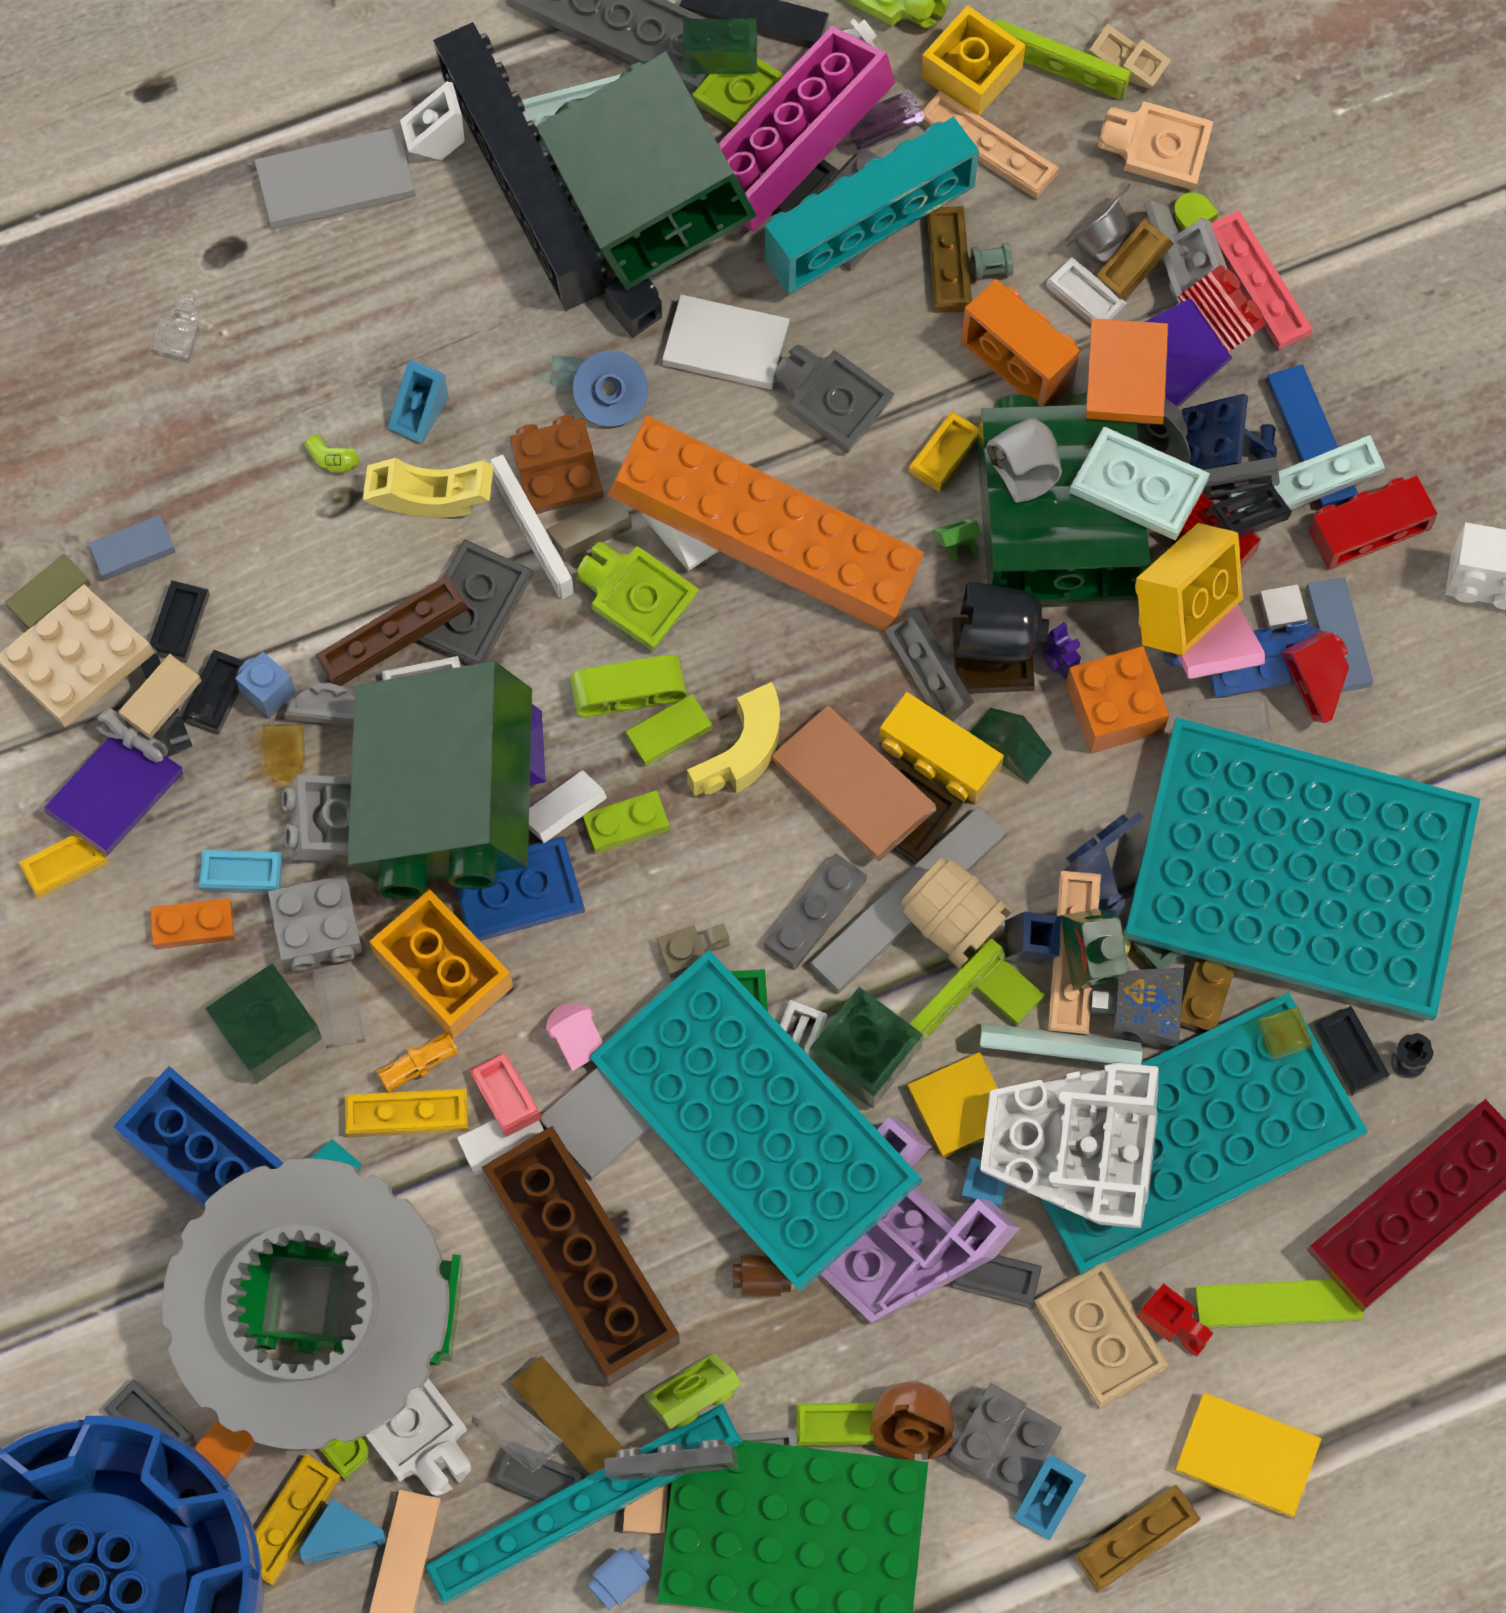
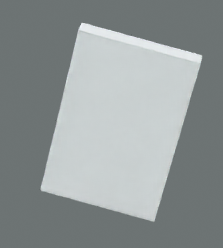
[662,295,790,390]

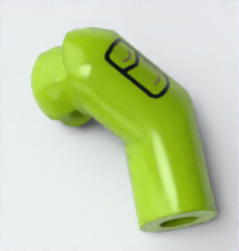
[304,434,359,473]

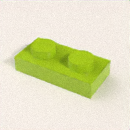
[582,790,670,854]

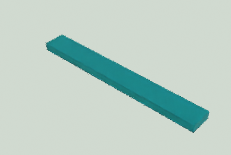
[425,1404,743,1605]

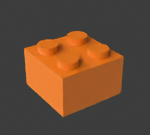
[1066,646,1169,754]

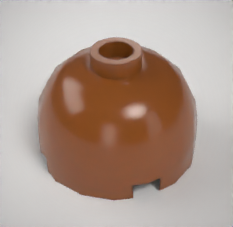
[870,1381,954,1460]

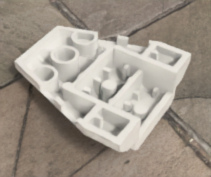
[980,1063,1159,1229]

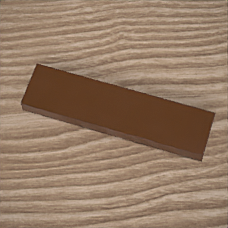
[315,575,469,686]

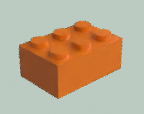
[961,279,1080,406]

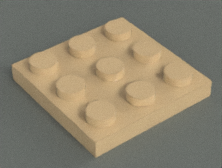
[0,584,155,727]

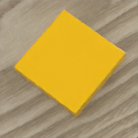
[907,1052,998,1159]

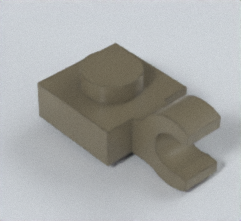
[657,923,731,978]

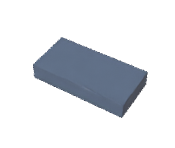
[88,515,175,581]

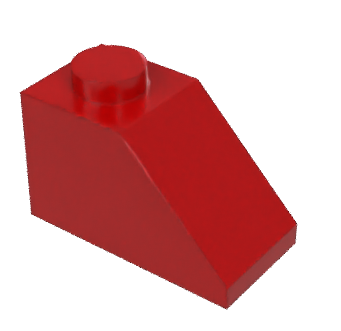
[1280,631,1349,723]

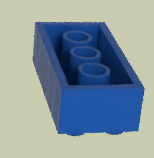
[113,1066,283,1211]

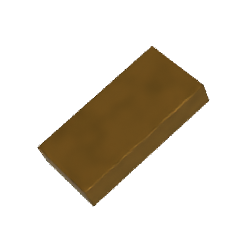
[1096,218,1174,301]

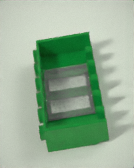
[237,1240,463,1366]

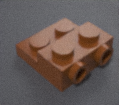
[510,415,604,514]

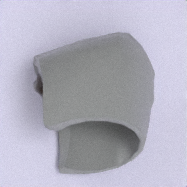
[986,417,1062,503]

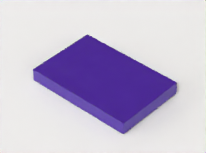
[44,737,183,856]

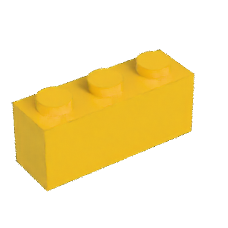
[879,692,1004,805]

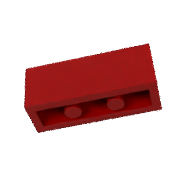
[1308,475,1438,570]

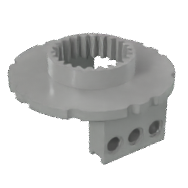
[162,1158,449,1450]

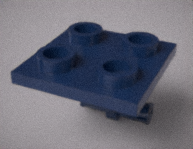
[1181,393,1277,470]
[1063,812,1143,916]

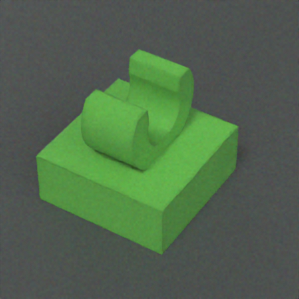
[933,518,981,562]

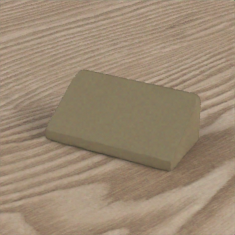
[547,497,632,562]

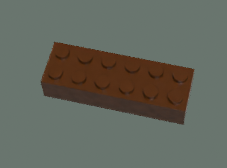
[481,1126,680,1386]

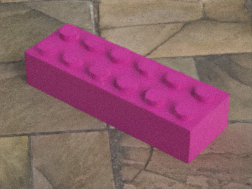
[718,26,895,232]

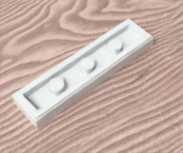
[490,454,574,599]

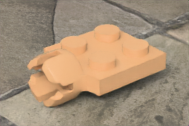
[1098,101,1213,191]

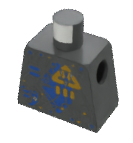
[1090,967,1184,1051]

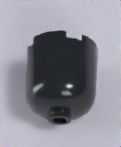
[956,581,1049,663]

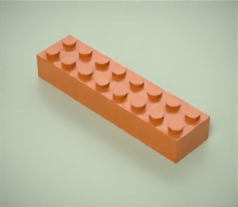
[607,415,925,632]

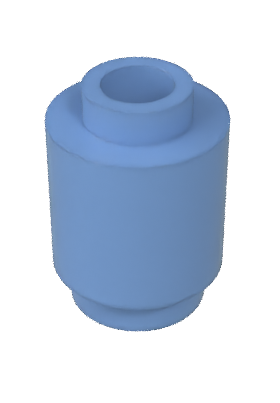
[587,1547,651,1610]

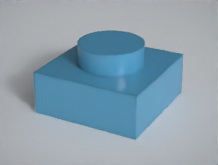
[961,1157,1007,1209]

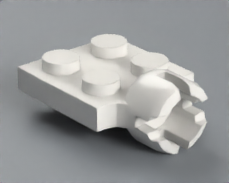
[365,1378,471,1496]

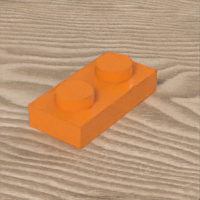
[150,898,235,950]

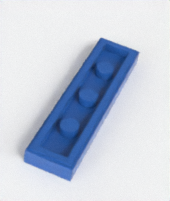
[1266,364,1358,509]

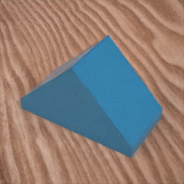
[388,359,449,443]
[1013,1454,1086,1540]
[299,1499,387,1565]

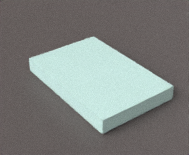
[1070,427,1210,541]

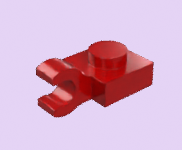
[1137,1283,1213,1357]

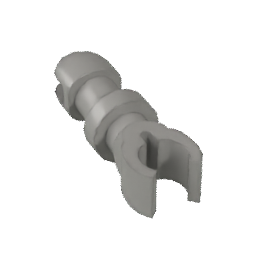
[96,708,168,762]

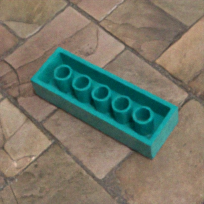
[764,117,979,295]

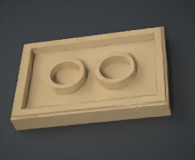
[1033,1263,1170,1410]

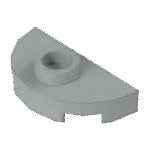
[284,683,355,727]

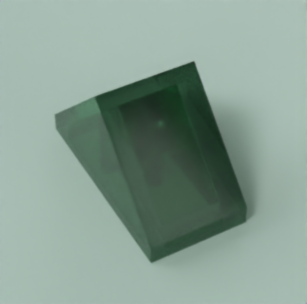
[969,707,1052,784]

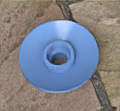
[572,350,648,427]

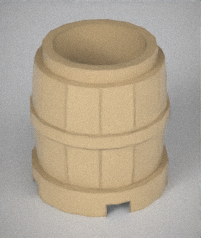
[900,857,1013,969]

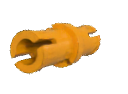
[376,1031,459,1092]

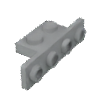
[1145,200,1227,304]

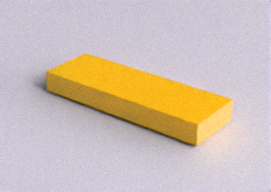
[345,1088,468,1138]
[255,1454,342,1586]

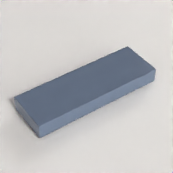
[1306,577,1374,692]

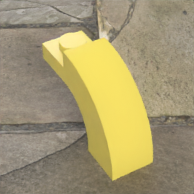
[363,458,493,518]
[687,682,780,796]

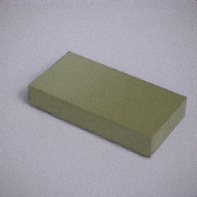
[5,554,91,629]

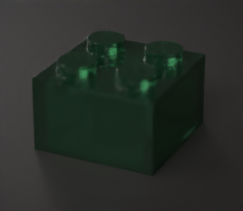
[205,963,322,1084]
[809,987,924,1109]

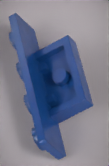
[1164,621,1321,697]

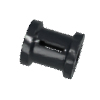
[1391,1033,1434,1078]

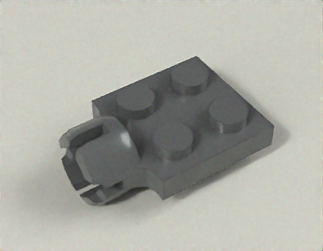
[774,345,894,454]

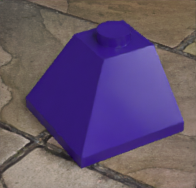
[1144,299,1233,406]

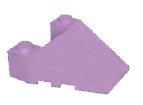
[820,1117,1021,1323]

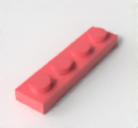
[1211,210,1313,351]

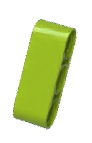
[569,655,687,717]

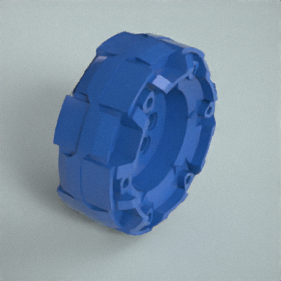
[0,1416,264,1613]

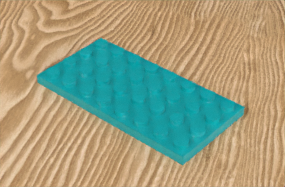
[589,949,923,1293]
[1038,992,1368,1275]

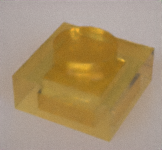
[1258,1007,1313,1060]

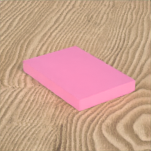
[1176,604,1265,679]

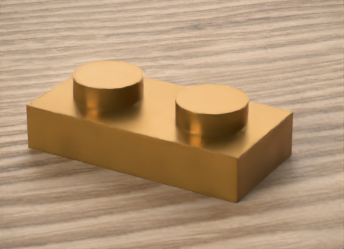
[1180,958,1236,1034]

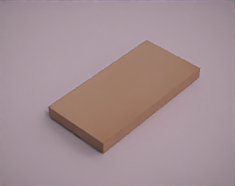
[771,705,936,861]

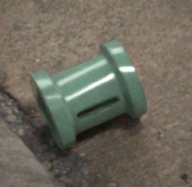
[970,242,1013,281]

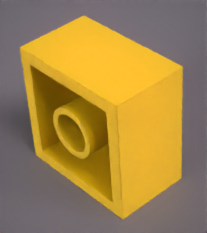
[920,5,1026,116]

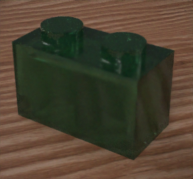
[683,18,757,74]

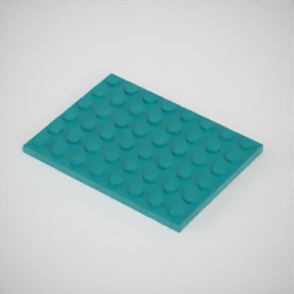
[1123,717,1481,1021]

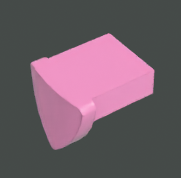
[546,1004,604,1071]

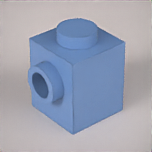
[235,651,296,719]

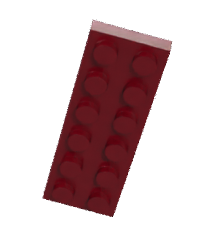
[1307,1098,1506,1312]

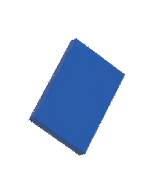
[454,836,585,941]

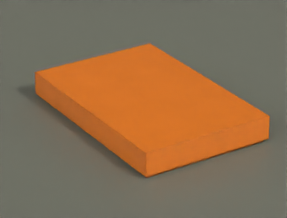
[1086,318,1168,425]

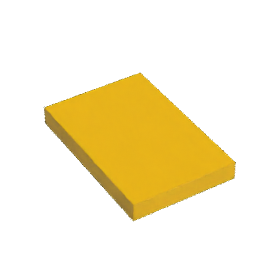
[1174,1392,1322,1519]

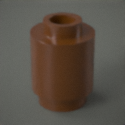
[733,1255,792,1297]

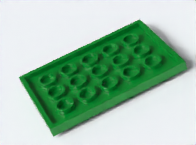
[657,1440,928,1613]

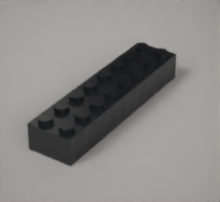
[433,22,608,311]

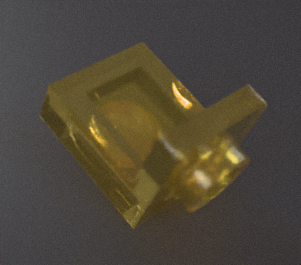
[262,724,305,782]

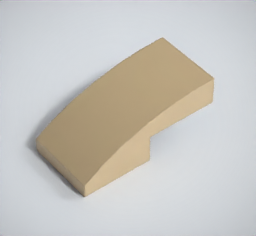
[1087,24,1171,90]

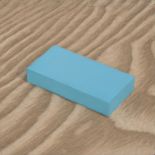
[199,850,283,894]

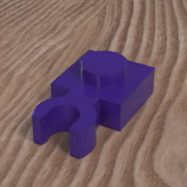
[1042,622,1081,680]

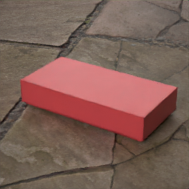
[469,1052,542,1137]

